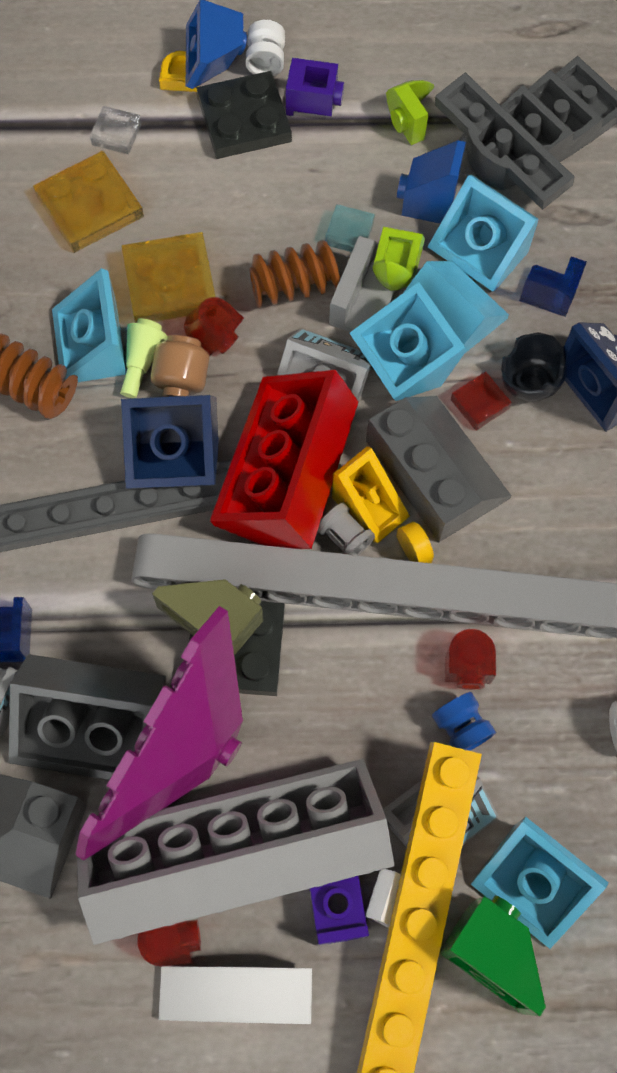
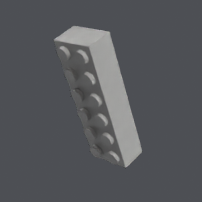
[76,759,395,945]

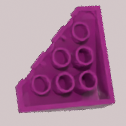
[75,606,243,861]

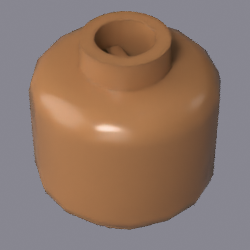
[151,335,209,397]

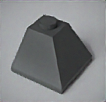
[0,774,87,899]

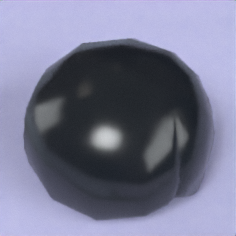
[501,332,567,403]

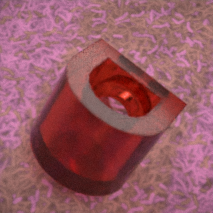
[184,297,244,356]
[445,629,496,690]
[137,919,201,967]

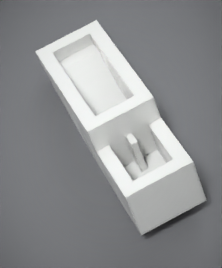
[159,966,312,1024]

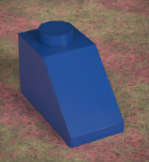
[185,0,247,89]
[397,140,466,224]

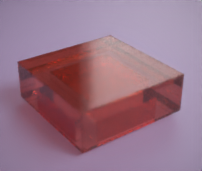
[450,371,512,431]

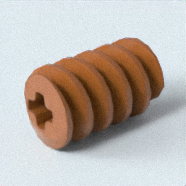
[249,240,340,308]
[0,333,78,419]

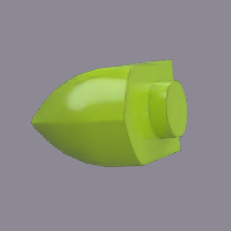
[386,80,434,145]
[372,227,425,291]

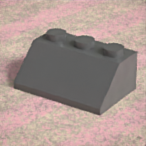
[366,396,512,542]
[9,654,166,780]

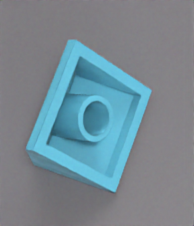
[428,175,539,292]
[403,261,509,353]
[52,268,127,382]
[350,282,467,401]
[471,817,609,949]

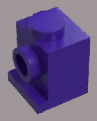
[286,58,344,117]
[309,876,369,946]

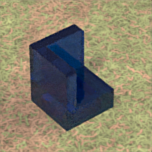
[519,256,587,317]
[0,597,32,662]

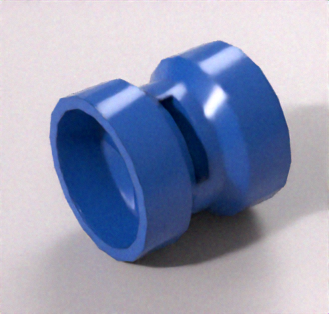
[432,692,497,751]

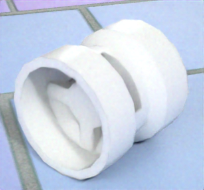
[246,20,285,76]

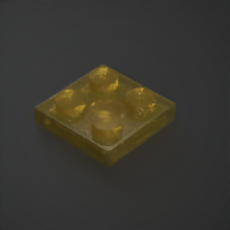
[33,151,144,253]
[121,232,218,323]

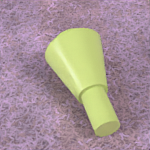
[120,318,168,398]

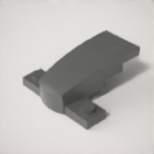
[435,55,617,210]

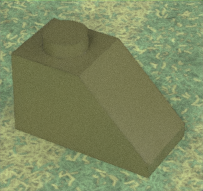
[152,579,263,656]

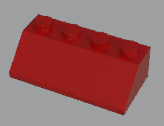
[210,370,359,549]

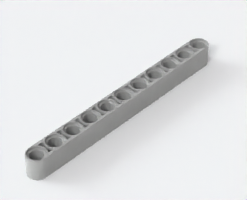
[131,533,617,639]

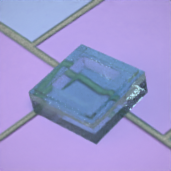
[325,204,375,252]

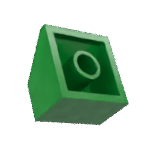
[439,895,546,1017]

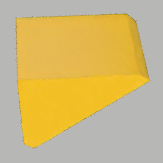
[332,446,410,543]

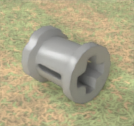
[317,502,375,556]

